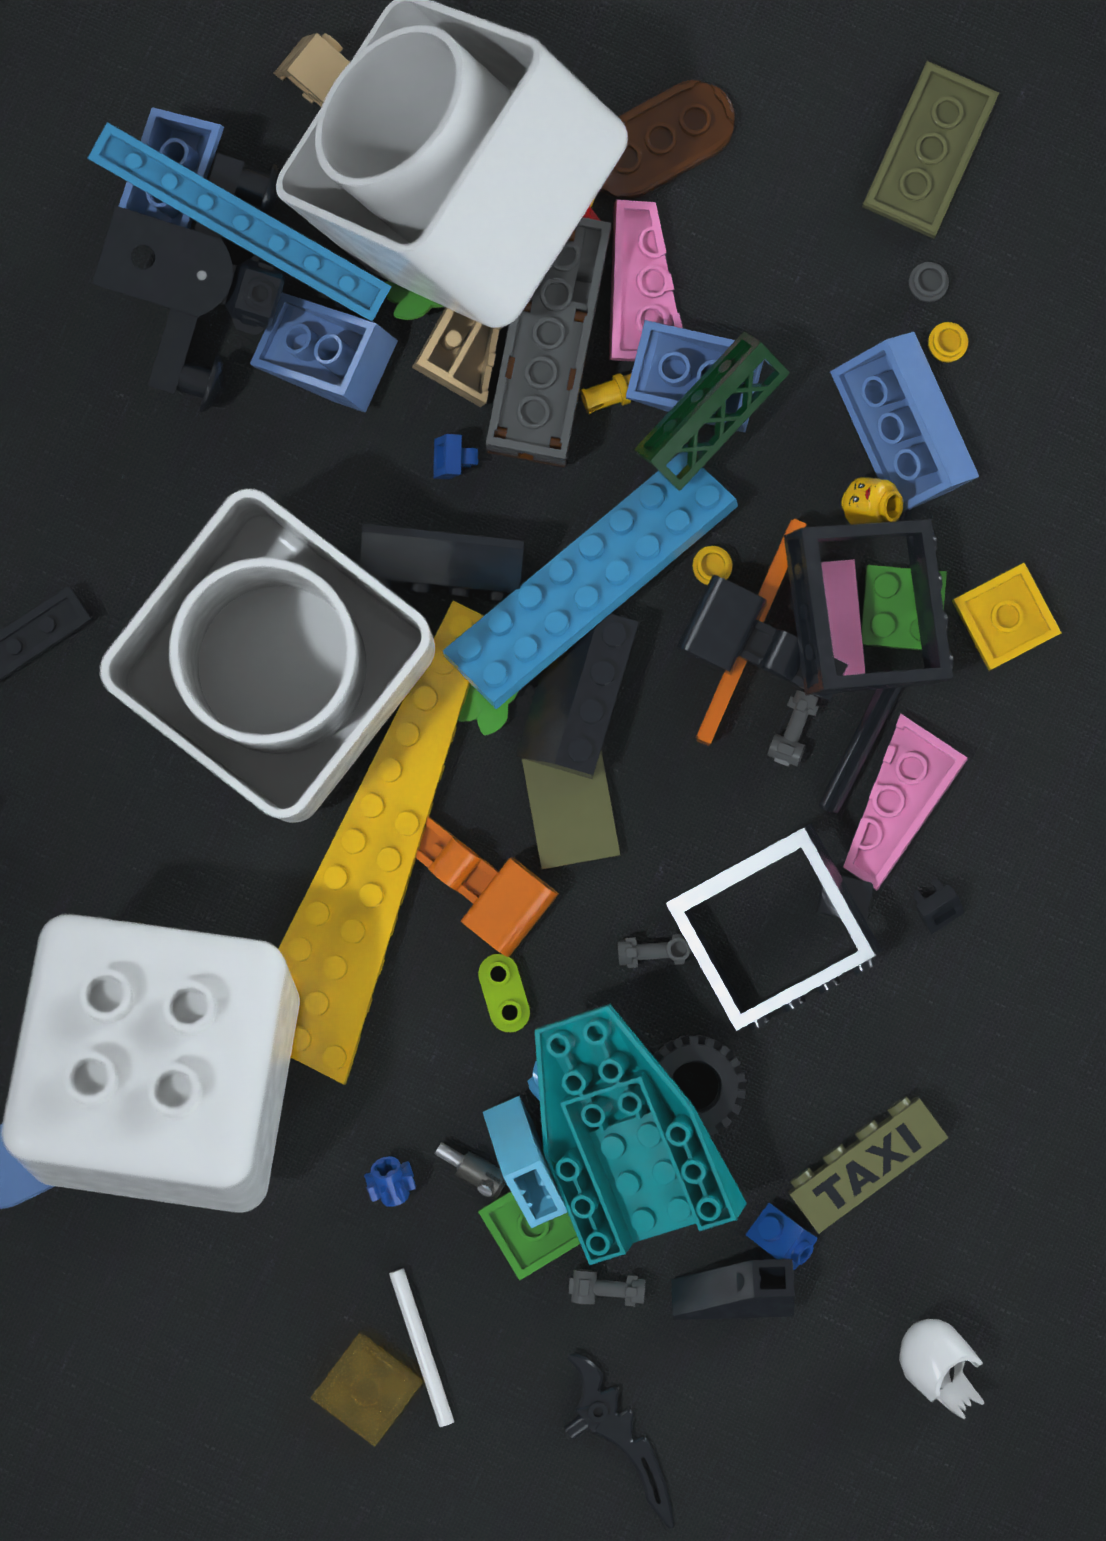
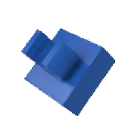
[433,434,478,479]

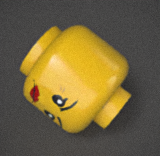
[842,477,903,525]

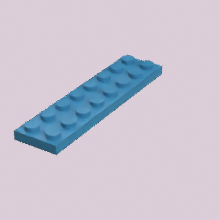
[443,452,738,709]

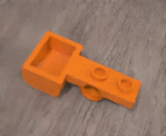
[415,816,559,957]

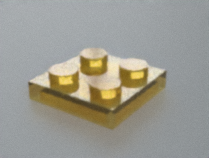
[311,1332,424,1447]

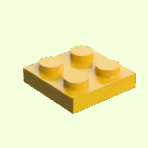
[952,563,1061,671]

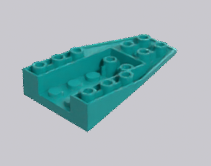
[535,1004,747,1265]

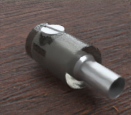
[434,1142,506,1200]

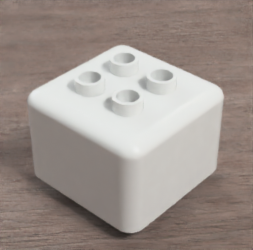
[276,0,628,328]
[100,489,435,823]
[2,914,300,1213]

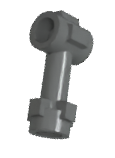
[767,690,819,767]
[618,934,693,968]
[568,1269,645,1307]

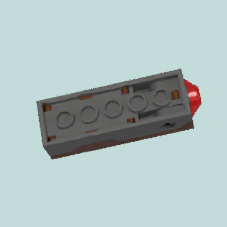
[486,206,611,468]

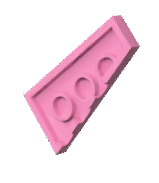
[609,200,682,362]
[843,713,967,891]

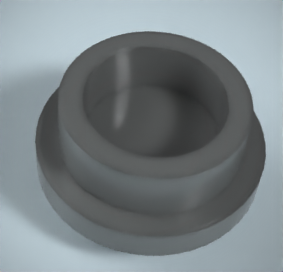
[909,262,949,302]

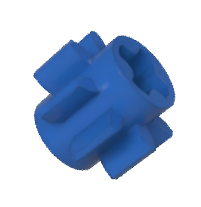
[364,1157,416,1207]

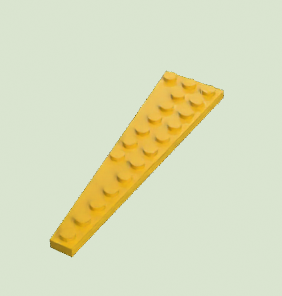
[278,601,484,1085]

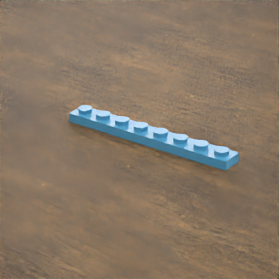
[87,122,392,322]

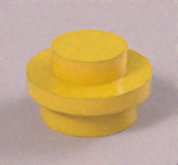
[928,322,968,362]
[693,546,733,585]

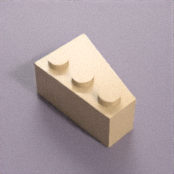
[273,33,350,107]
[412,307,501,407]

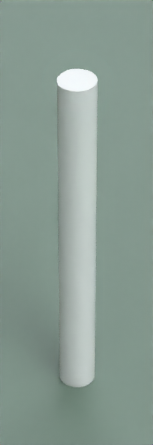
[389,1268,454,1427]

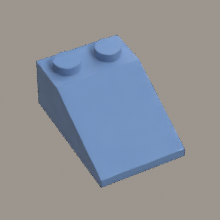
[250,293,398,413]
[626,320,764,433]

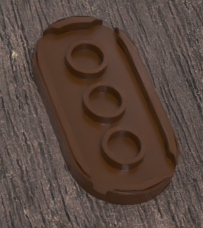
[600,80,735,199]

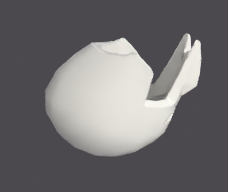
[899,1319,984,1419]

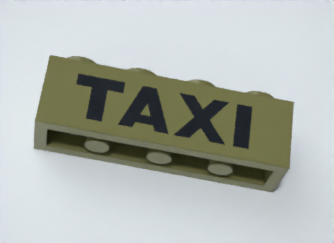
[787,1096,949,1234]

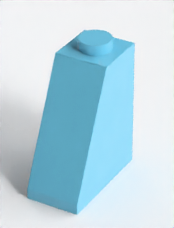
[483,1096,567,1228]

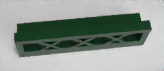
[634,332,790,491]

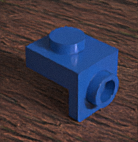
[746,1203,817,1270]

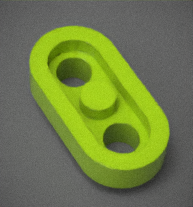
[478,954,530,1032]

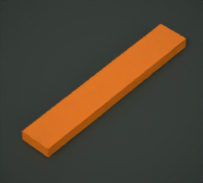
[696,519,807,746]

